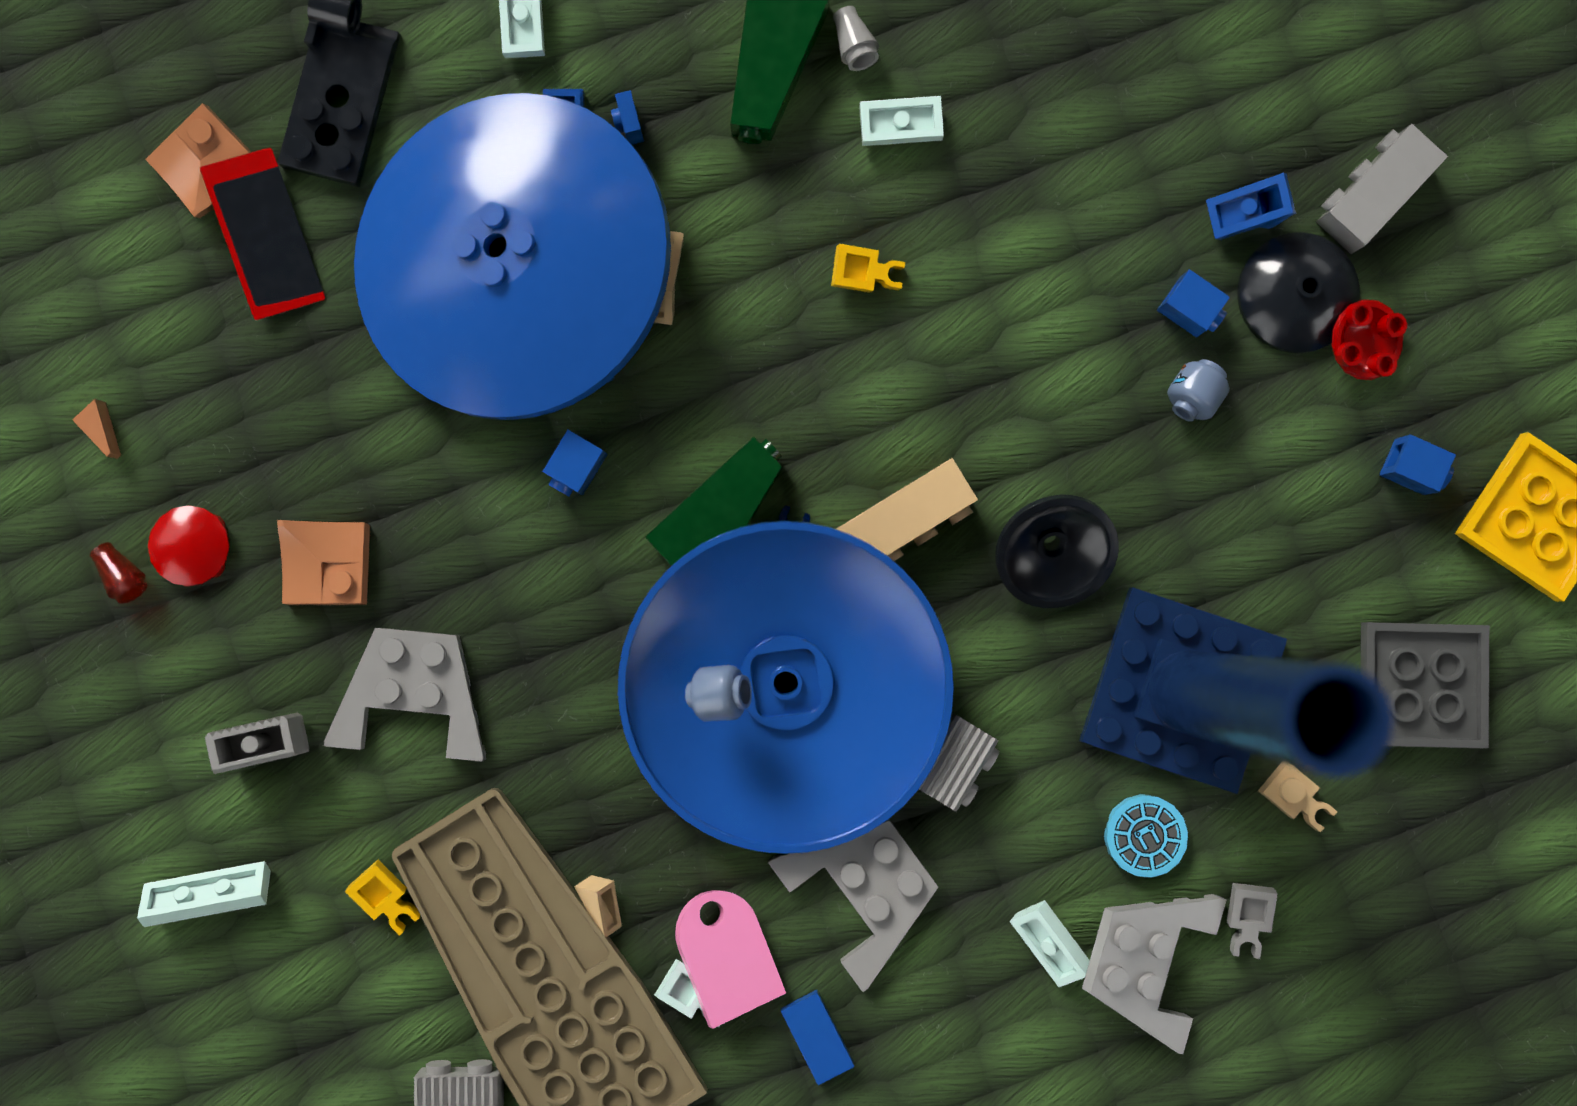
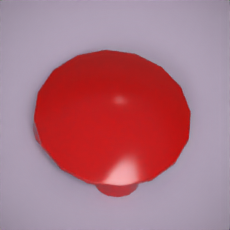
[1332,299,1407,380]
[148,505,230,586]

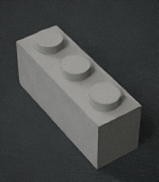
[1316,124,1448,254]

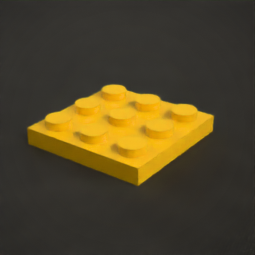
[1455,432,1577,602]

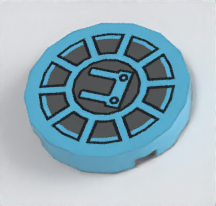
[1104,794,1188,878]

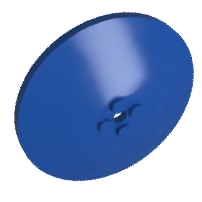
[354,93,671,420]
[618,521,954,854]

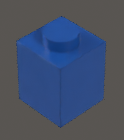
[1157,269,1230,337]
[542,430,608,497]
[1379,435,1456,495]

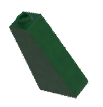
[730,0,829,144]
[645,436,782,566]

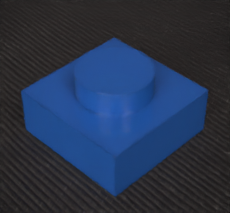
[611,90,644,145]

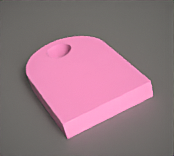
[675,890,786,1029]

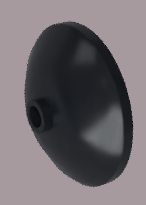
[1237,232,1360,353]
[995,495,1119,608]

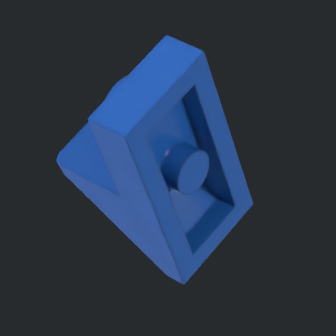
[1206,173,1296,240]

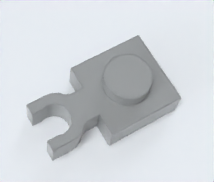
[1227,883,1278,959]

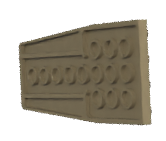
[392,788,708,1106]

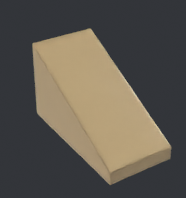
[574,875,622,937]

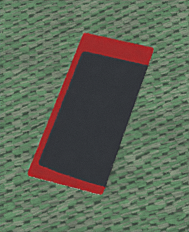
[200,148,325,320]

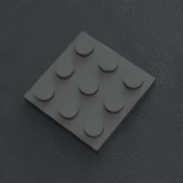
[1360,622,1490,748]

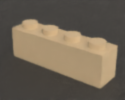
[837,458,978,561]

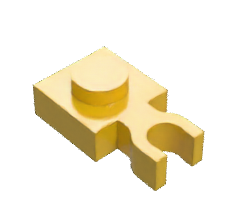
[831,244,905,293]
[345,859,420,936]

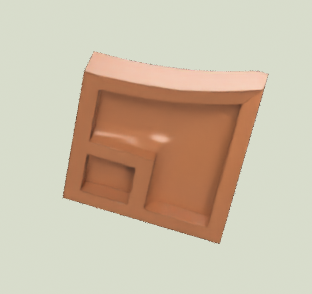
[145,103,251,219]
[277,520,370,605]

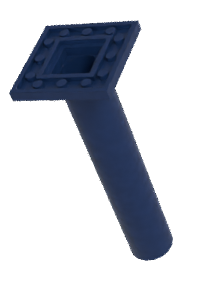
[1079,587,1393,794]

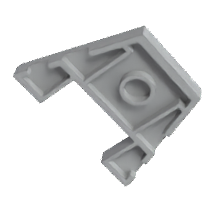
[324,628,486,761]
[768,819,938,992]
[1082,894,1226,1054]

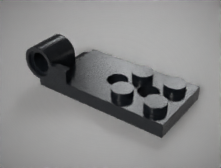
[277,0,401,187]

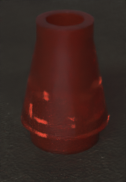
[90,542,148,604]

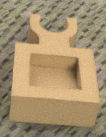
[1258,763,1337,832]

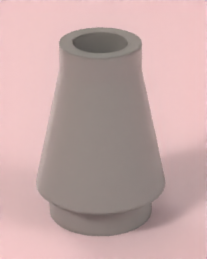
[833,6,879,71]

